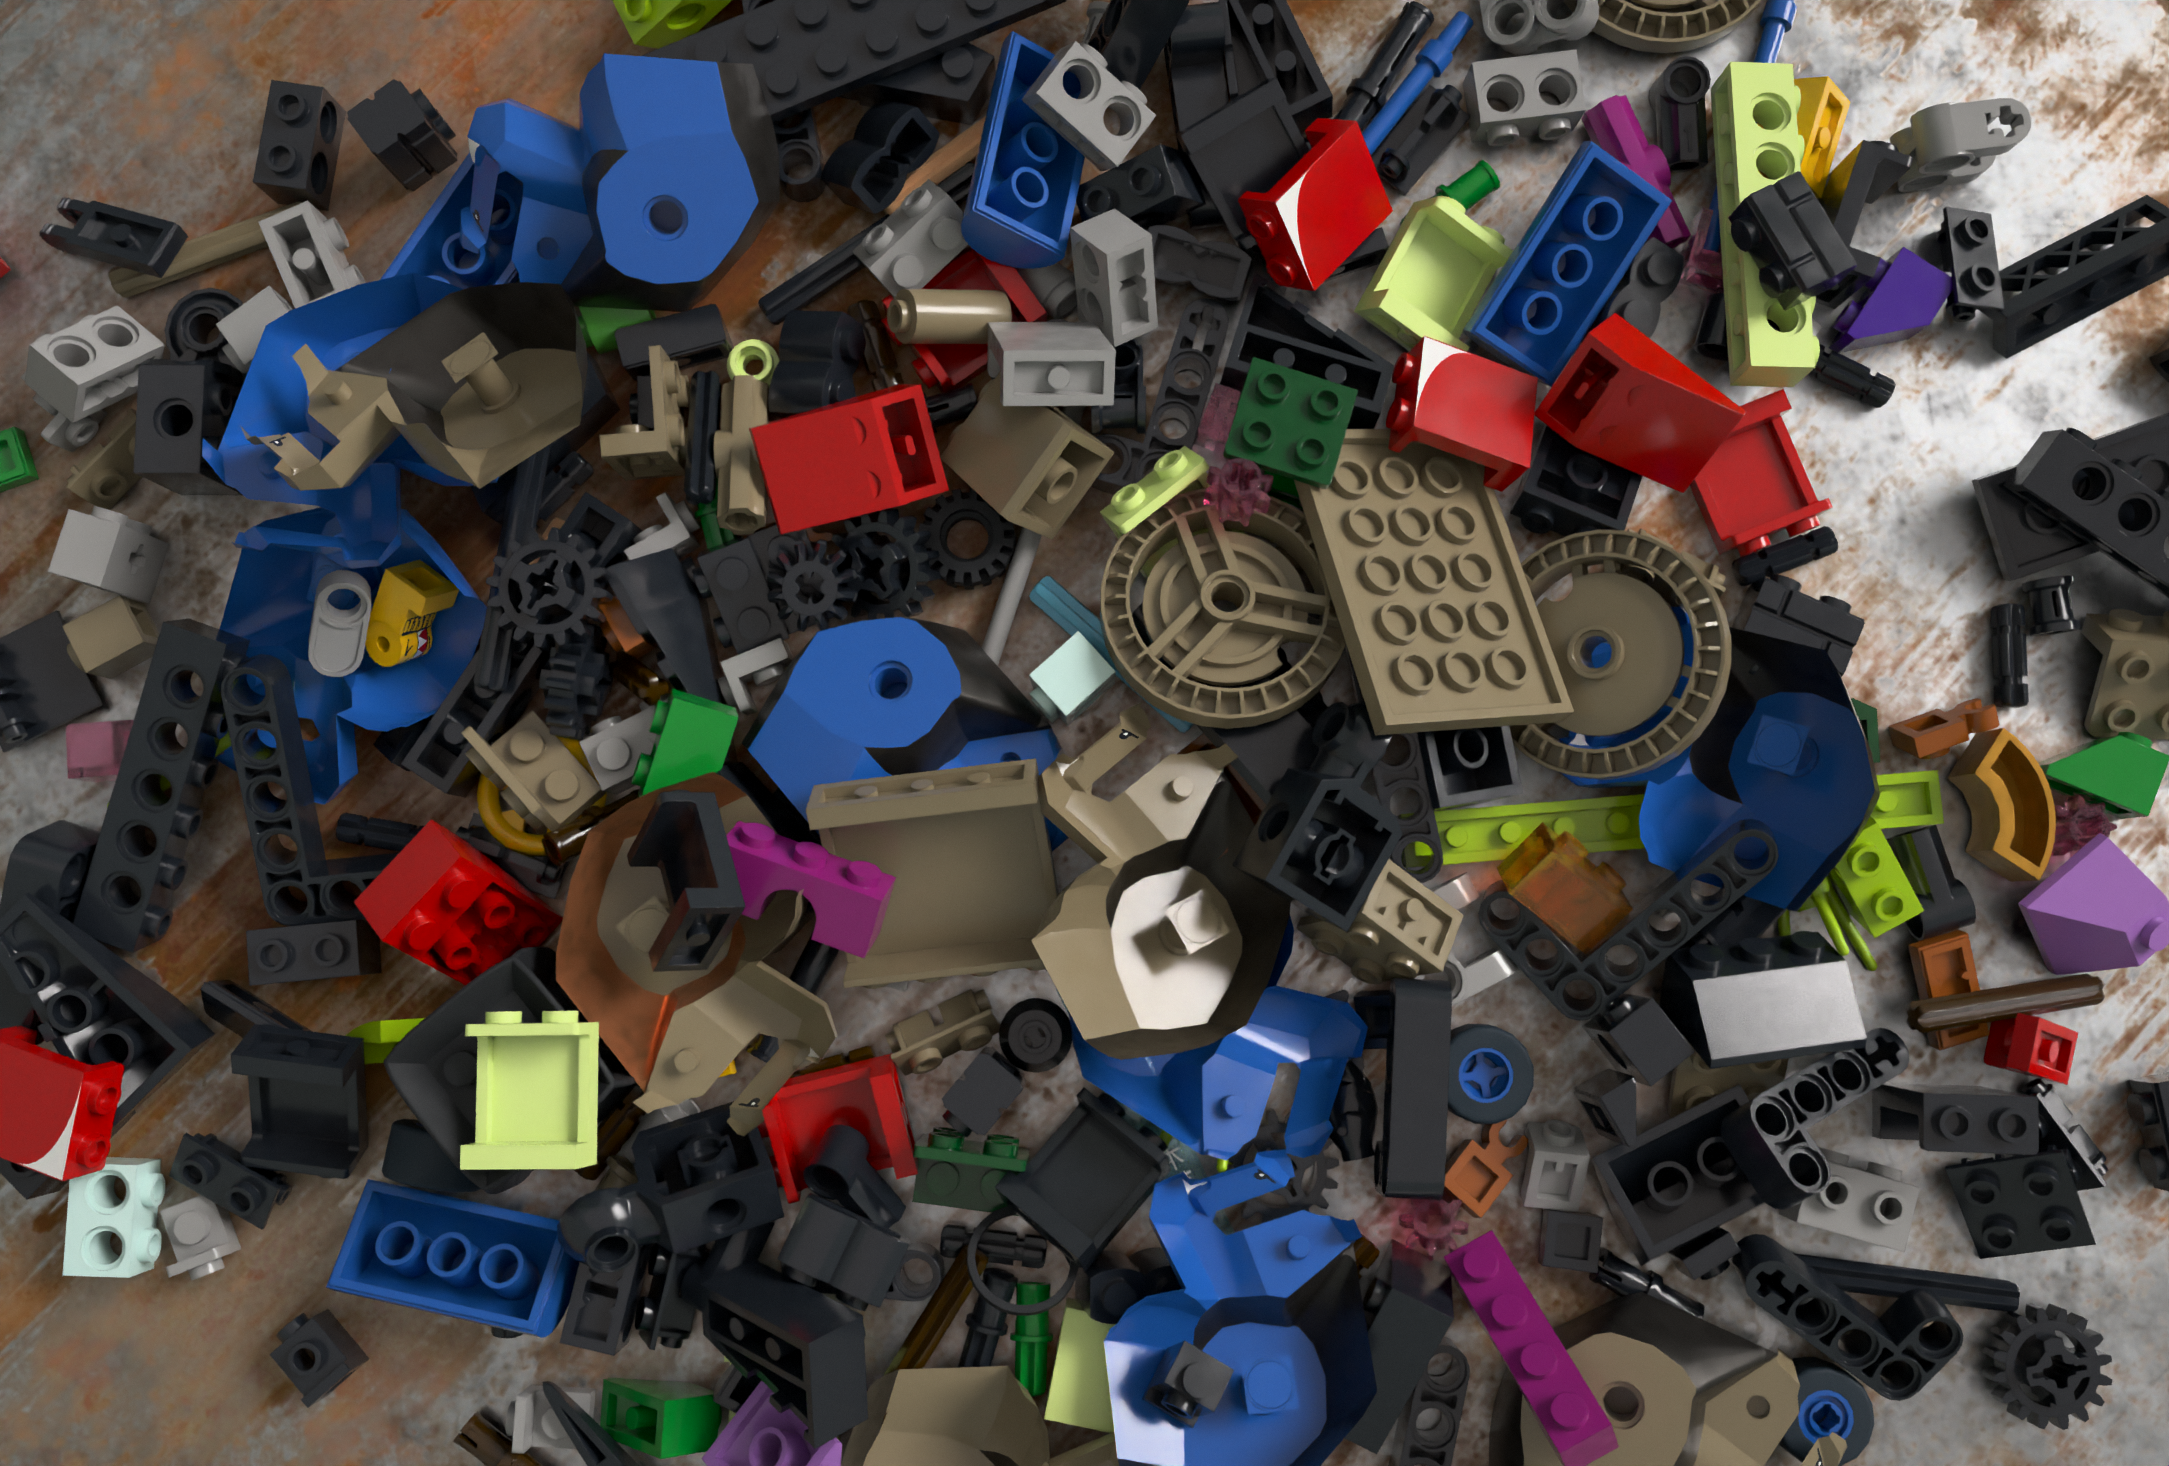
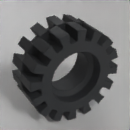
[918,488,1016,590]

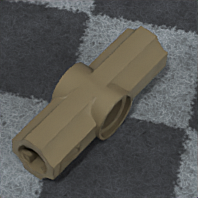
[714,375,769,535]

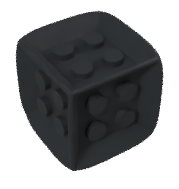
[384,947,636,1194]

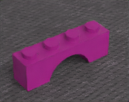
[1444,1230,1619,1466]

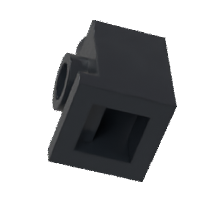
[270,1309,370,1408]
[1142,1341,1234,1428]

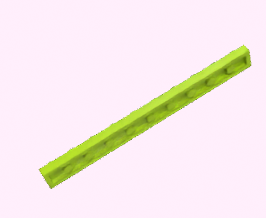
[1398,770,1944,868]

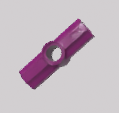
[1581,95,1691,249]

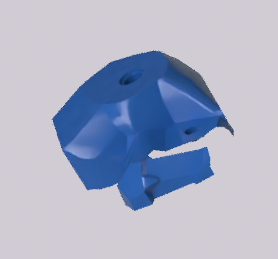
[202,273,499,569]
[215,507,487,805]
[1069,916,1368,1161]

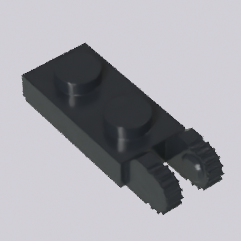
[39,197,188,278]

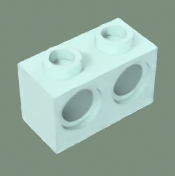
[1029,631,1116,726]
[63,1157,165,1278]

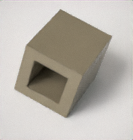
[62,595,160,679]

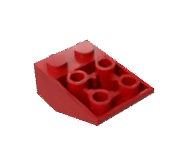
[1535,313,1746,493]
[749,384,949,534]
[354,819,563,985]

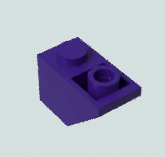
[1828,247,1953,353]

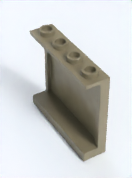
[806,758,1059,989]

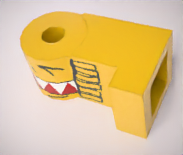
[365,559,459,667]

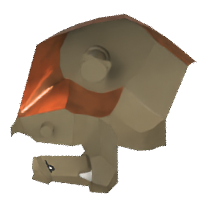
[556,772,838,1138]

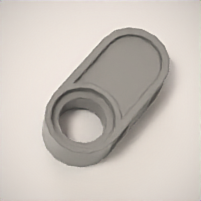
[308,570,371,677]

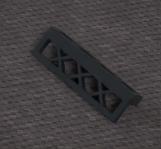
[1978,195,2169,359]

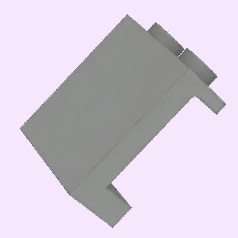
[987,322,1116,406]

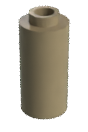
[887,289,1012,344]

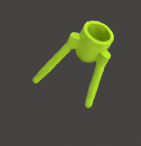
[1777,875,1878,971]

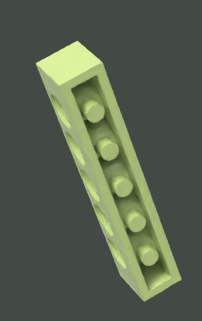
[1711,62,1820,387]

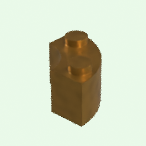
[1948,728,2056,882]

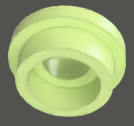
[727,339,780,388]

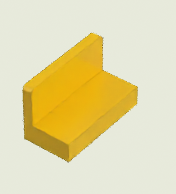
[1757,76,1850,198]

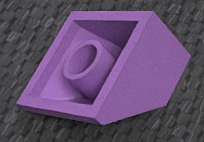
[2018,833,2169,976]
[702,1380,842,1466]

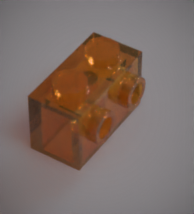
[1497,822,1633,954]

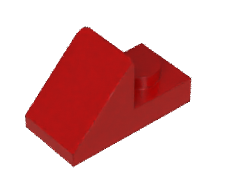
[1984,1013,2079,1085]

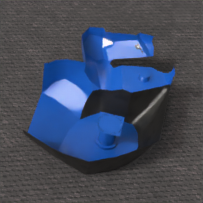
[460,53,780,312]
[1559,607,1880,912]
[742,617,1069,852]
[1104,1149,1377,1466]

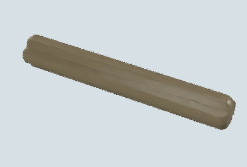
[108,201,303,298]

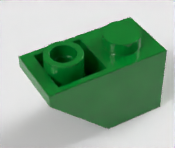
[631,689,739,797]

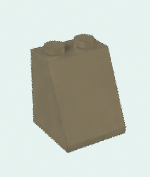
[940,370,1115,540]

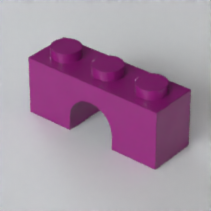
[726,821,896,959]

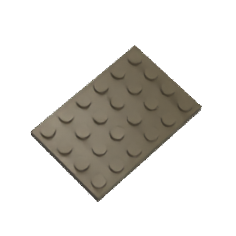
[1294,429,1574,735]

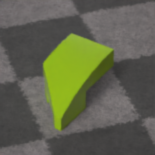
[345,1018,425,1064]

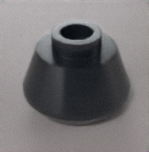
[999,998,1072,1073]

